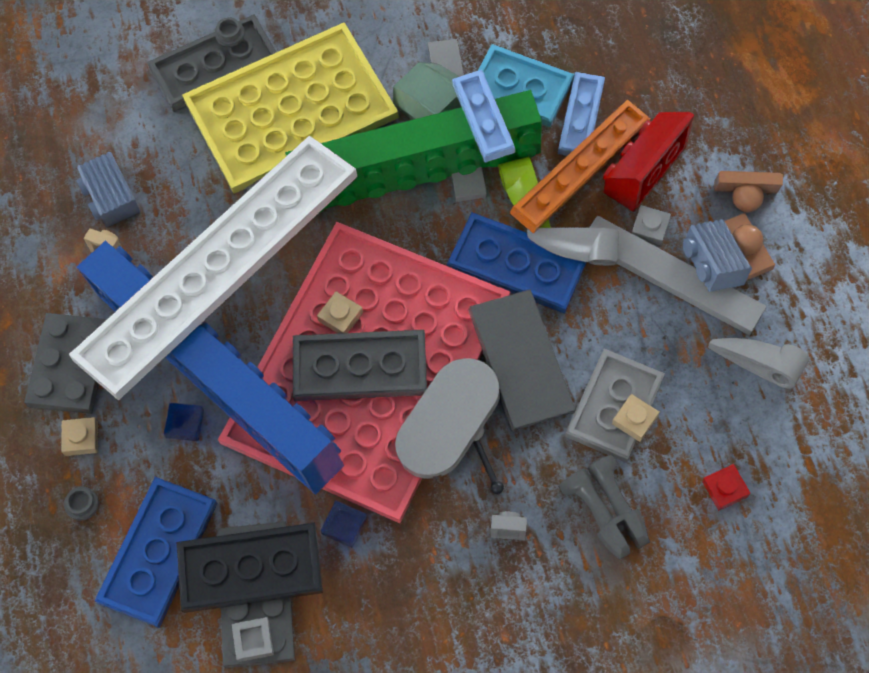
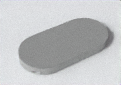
[395,358,500,479]

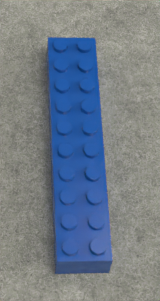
[77,240,344,495]

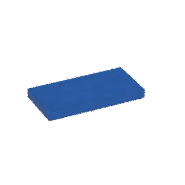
[447,212,587,314]
[95,477,218,628]

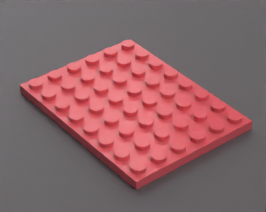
[218,222,510,523]

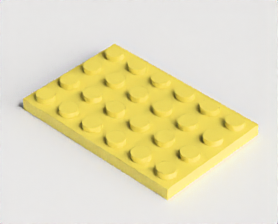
[182,22,399,194]

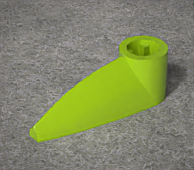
[498,156,551,228]

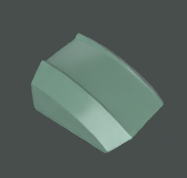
[393,62,461,120]

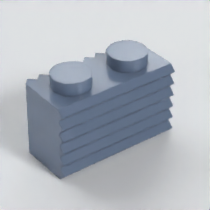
[76,152,140,228]
[683,219,752,292]

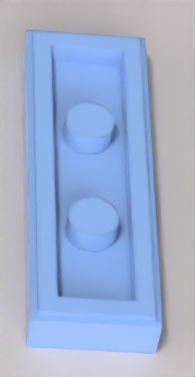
[452,70,515,162]
[558,72,605,156]

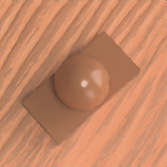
[714,171,783,213]
[725,213,775,281]

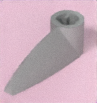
[527,228,619,266]
[708,338,809,389]

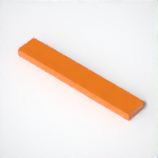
[510,99,651,234]

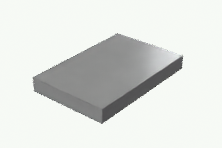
[565,349,665,463]

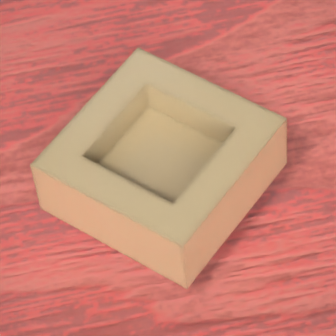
[84,228,122,253]
[317,291,363,333]
[612,394,660,442]
[61,417,98,456]

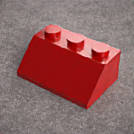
[603,112,694,212]

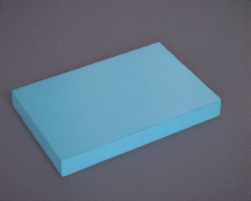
[478,44,574,127]

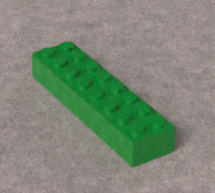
[285,90,542,213]

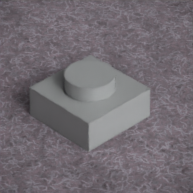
[631,205,671,246]
[491,511,527,540]
[232,617,274,662]

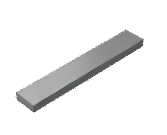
[428,39,487,202]
[589,215,767,336]

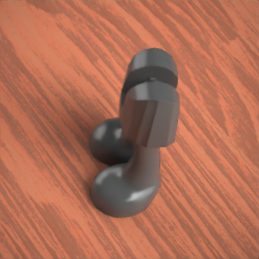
[558,455,650,560]

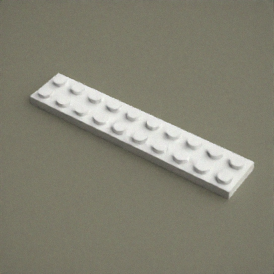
[69,136,358,401]

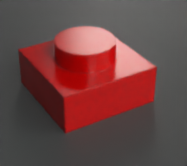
[702,464,751,511]

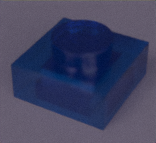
[163,403,204,441]
[320,500,367,548]

